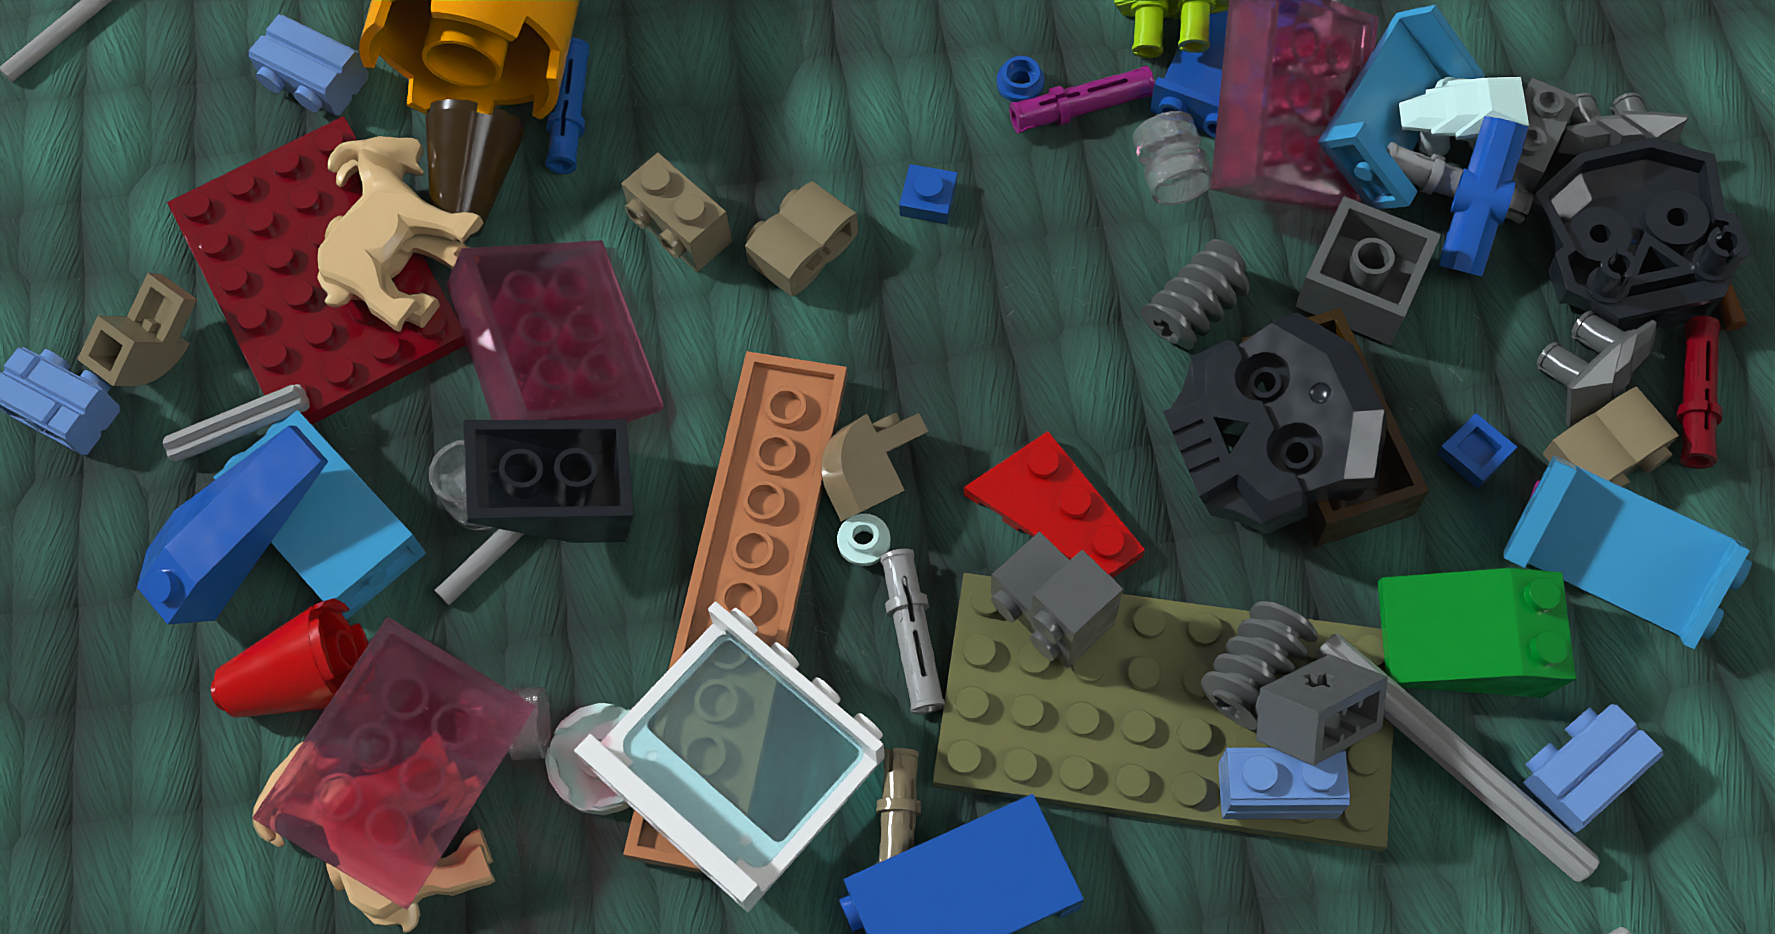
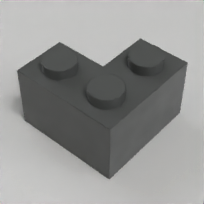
[991,531,1123,669]

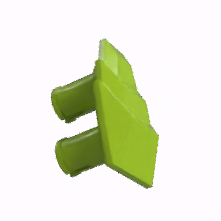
[1114,0,1237,58]

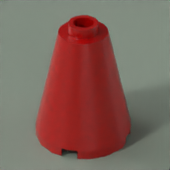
[211,598,375,718]

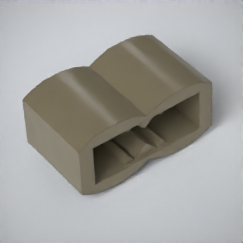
[745,181,858,297]
[1542,386,1679,488]

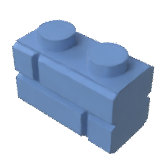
[248,14,369,116]
[0,347,120,456]
[1520,704,1664,835]
[1218,747,1350,819]

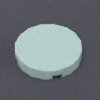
[545,703,651,815]

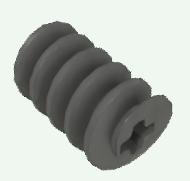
[1141,239,1250,350]
[1200,601,1318,730]

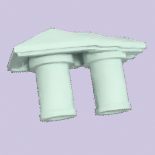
[1399,77,1529,157]

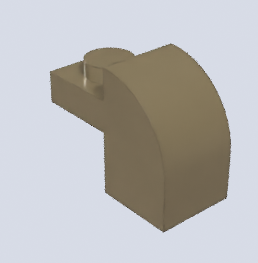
[77,273,198,386]
[821,412,928,521]

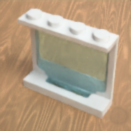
[574,601,885,913]

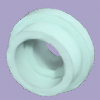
[837,514,890,566]

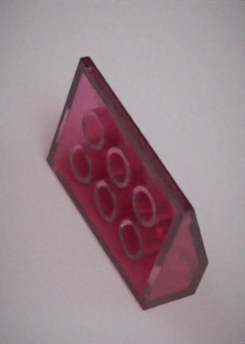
[1210,0,1379,211]
[447,240,664,423]
[252,617,536,910]

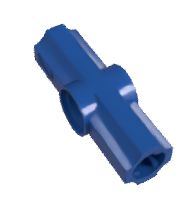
[1438,116,1529,276]

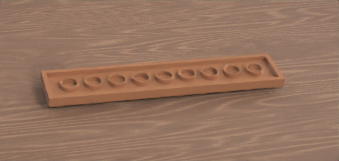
[623,351,848,874]

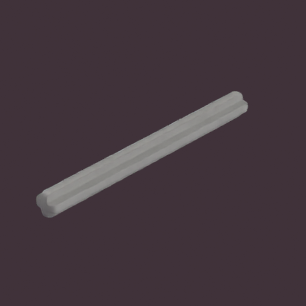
[1316,633,1600,882]

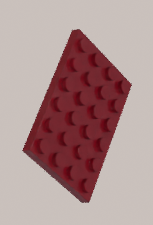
[167,116,471,425]

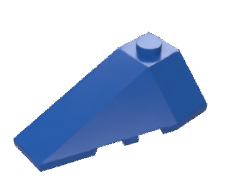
[137,425,328,624]

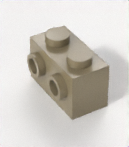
[621,152,733,272]

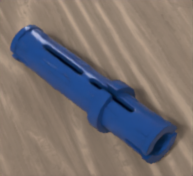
[545,38,590,174]

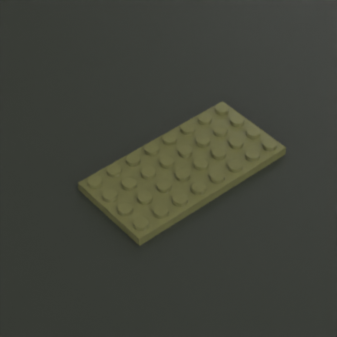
[933,573,1393,852]

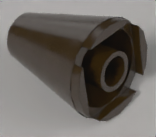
[425,99,524,244]

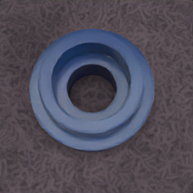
[997,56,1045,102]

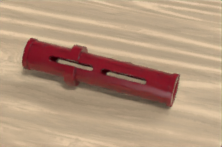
[1677,316,1723,469]

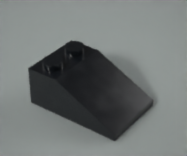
[463,419,634,543]

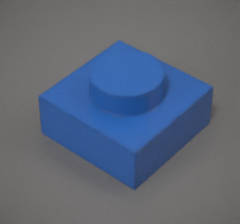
[899,164,957,224]
[1437,413,1517,489]

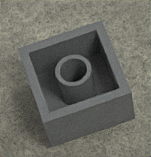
[1295,196,1441,346]

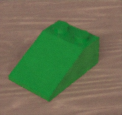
[1378,568,1576,698]

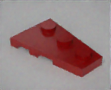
[964,431,1145,578]

